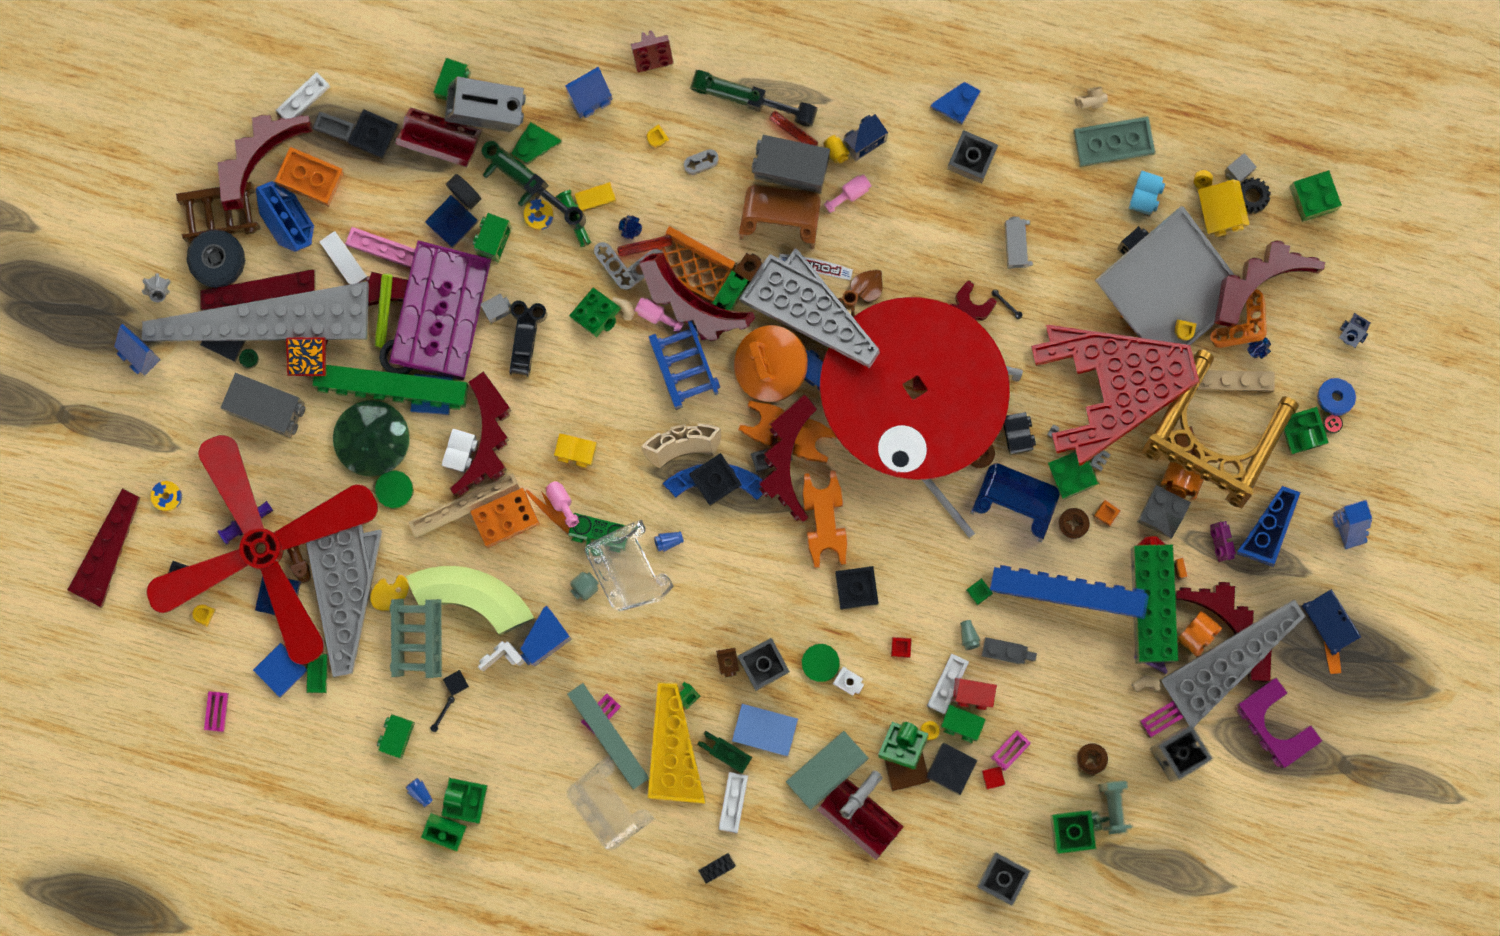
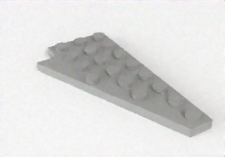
[739,248,880,368]
[306,525,382,677]

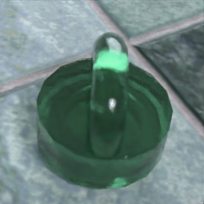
[1092,811,1109,832]

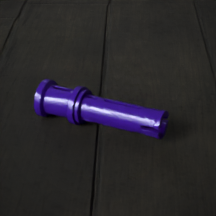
[217,501,273,545]

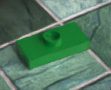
[307,654,328,693]

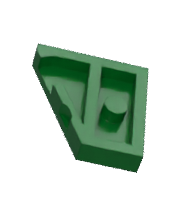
[511,122,562,164]

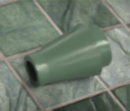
[960,620,981,650]

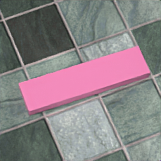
[345,227,415,268]

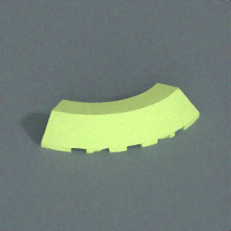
[406,566,535,636]

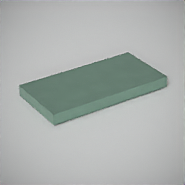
[1073,116,1155,167]
[786,731,869,810]

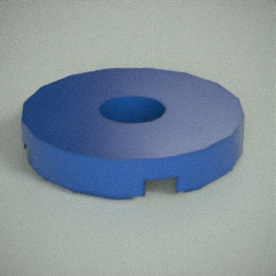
[1317,378,1356,416]

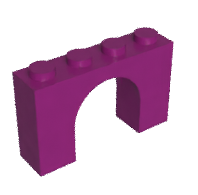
[1236,678,1322,769]

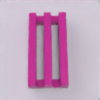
[204,691,229,732]
[581,693,621,735]
[1140,701,1184,738]
[991,730,1031,771]

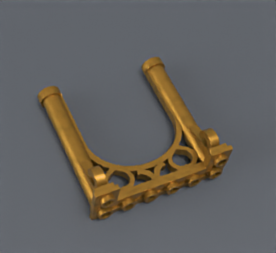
[1141,349,1299,509]

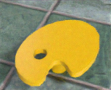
[370,575,409,611]

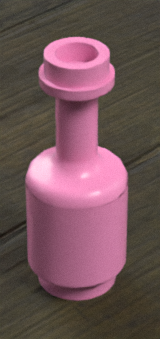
[824,174,872,213]
[634,298,684,333]
[546,481,579,527]

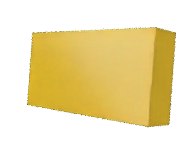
[574,182,616,212]

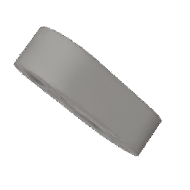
[684,149,719,175]

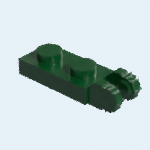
[697,730,753,774]

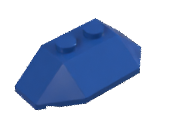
[256,181,314,252]

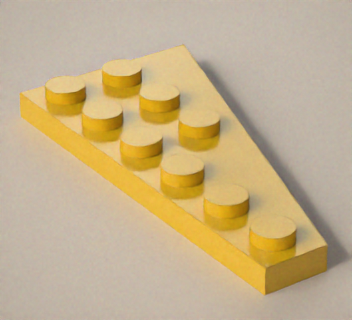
[648,682,706,804]

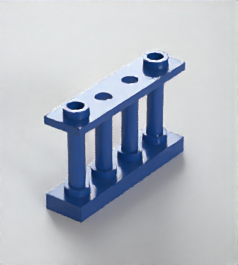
[648,320,721,410]

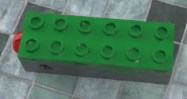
[1131,536,1178,664]

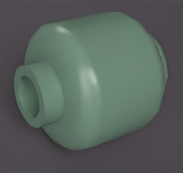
[570,572,599,600]

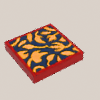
[286,337,326,376]

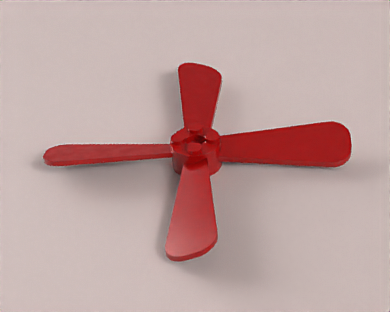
[147,435,378,665]

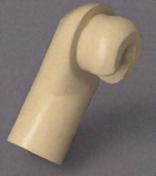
[612,297,635,321]
[1131,675,1162,692]

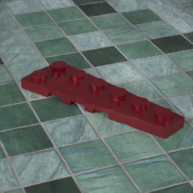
[200,269,316,311]
[67,488,140,608]

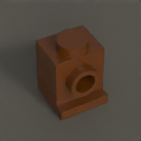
[716,647,740,678]

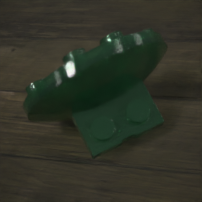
[333,400,410,477]

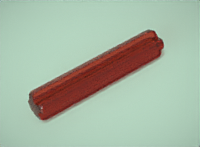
[769,111,818,146]
[617,235,673,257]

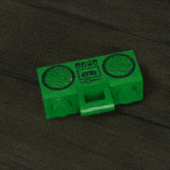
[568,513,631,555]

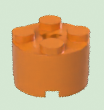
[1160,462,1204,500]
[1177,611,1222,657]

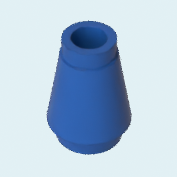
[654,531,684,552]
[405,778,433,807]

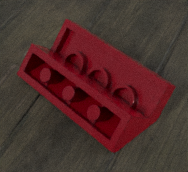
[395,107,482,167]
[817,778,904,860]

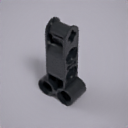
[510,300,548,377]

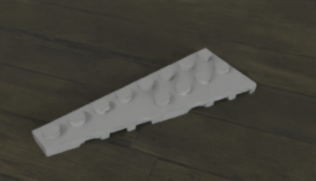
[1161,599,1305,727]

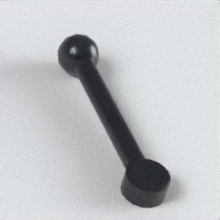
[991,289,1023,319]
[430,696,455,732]

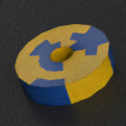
[524,199,554,230]
[150,481,182,512]

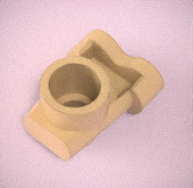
[1075,87,1108,109]

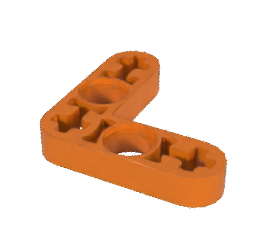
[1210,289,1267,348]

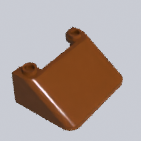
[739,185,821,249]

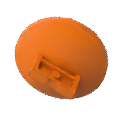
[734,325,808,402]

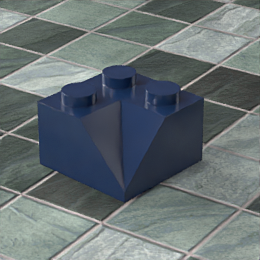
[843,114,888,162]

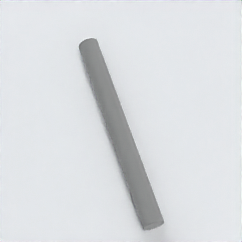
[922,479,975,538]

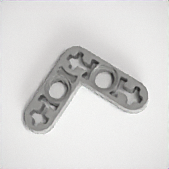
[594,242,662,290]

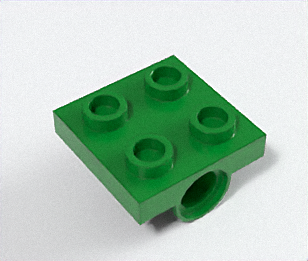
[569,287,621,338]
[1283,407,1329,455]
[878,722,929,770]
[441,778,488,824]

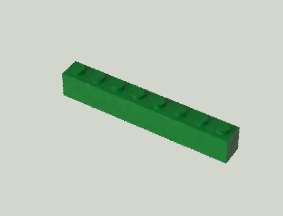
[312,365,469,410]

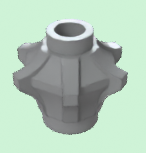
[142,273,171,302]

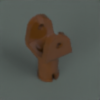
[287,546,311,583]

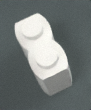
[442,429,478,473]

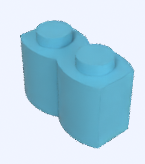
[1129,171,1165,215]

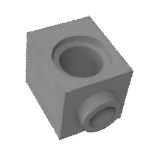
[1224,153,1257,182]
[480,293,511,324]

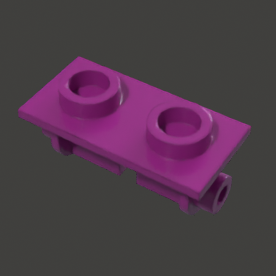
[1210,521,1236,562]

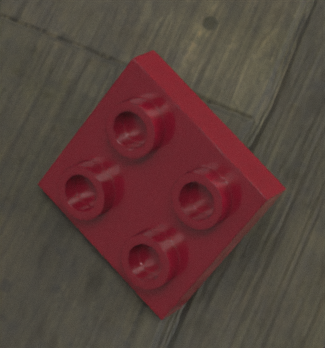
[631,30,674,73]

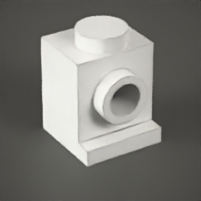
[833,667,864,696]

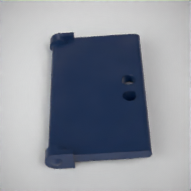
[1302,589,1361,655]

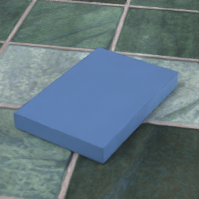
[732,704,798,756]

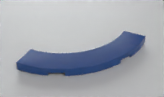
[663,464,763,500]

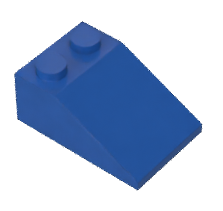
[565,67,613,118]
[114,324,161,376]

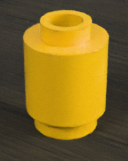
[823,135,850,164]

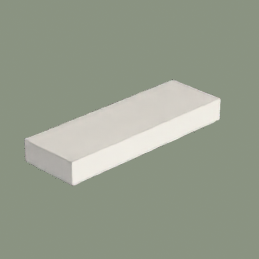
[275,72,330,119]
[320,231,367,285]
[927,654,969,714]
[718,772,748,833]

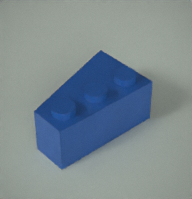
[1332,500,1372,549]

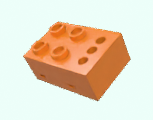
[275,147,344,207]
[470,488,540,548]

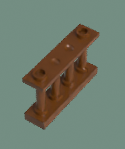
[176,182,261,243]

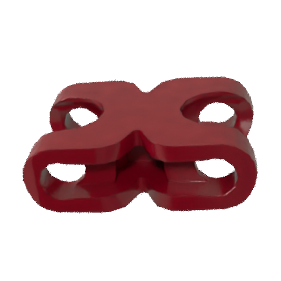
[950,280,997,321]

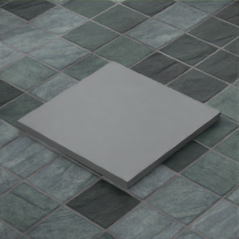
[1095,206,1234,345]

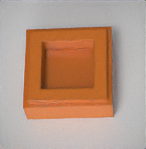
[1094,500,1121,527]
[1174,558,1188,580]

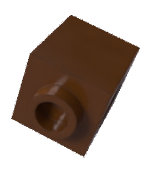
[734,253,762,284]

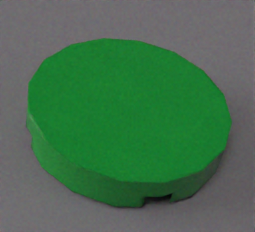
[375,470,414,509]
[801,644,840,682]

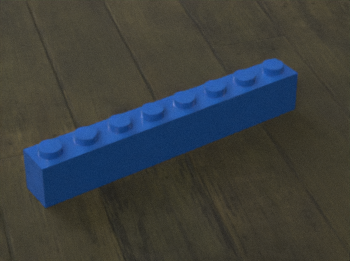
[990,565,1149,619]

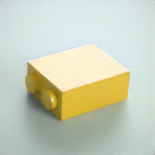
[1198,179,1250,237]

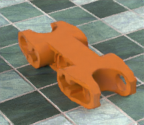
[738,400,836,464]
[803,470,847,568]

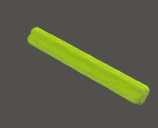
[375,273,393,348]

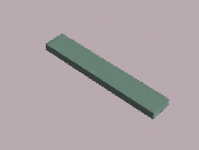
[567,683,649,790]

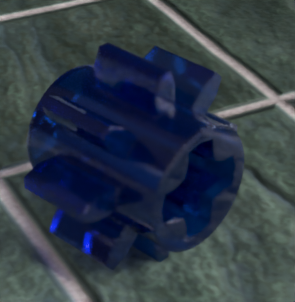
[618,215,642,239]
[1247,337,1271,359]

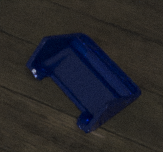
[970,463,1060,542]

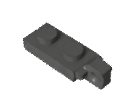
[981,637,1037,664]

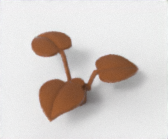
[838,270,883,317]

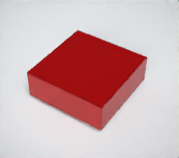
[891,637,912,658]
[982,766,1006,790]

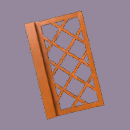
[658,226,737,302]

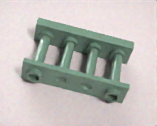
[390,599,442,678]
[1099,781,1132,834]

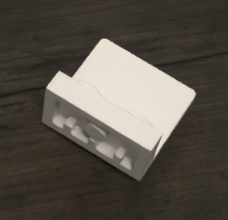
[478,641,525,671]

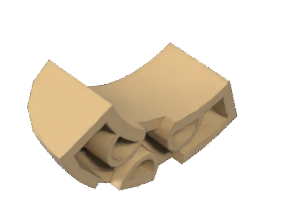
[641,424,721,468]

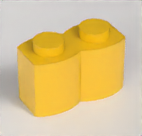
[554,433,597,468]

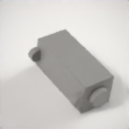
[1005,217,1033,269]

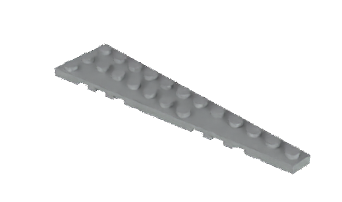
[142,282,369,342]

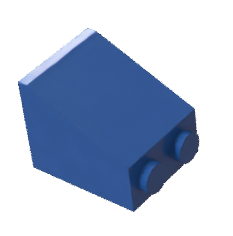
[521,606,572,667]

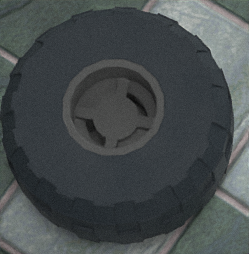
[186,230,245,288]

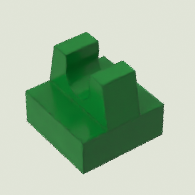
[680,682,701,709]

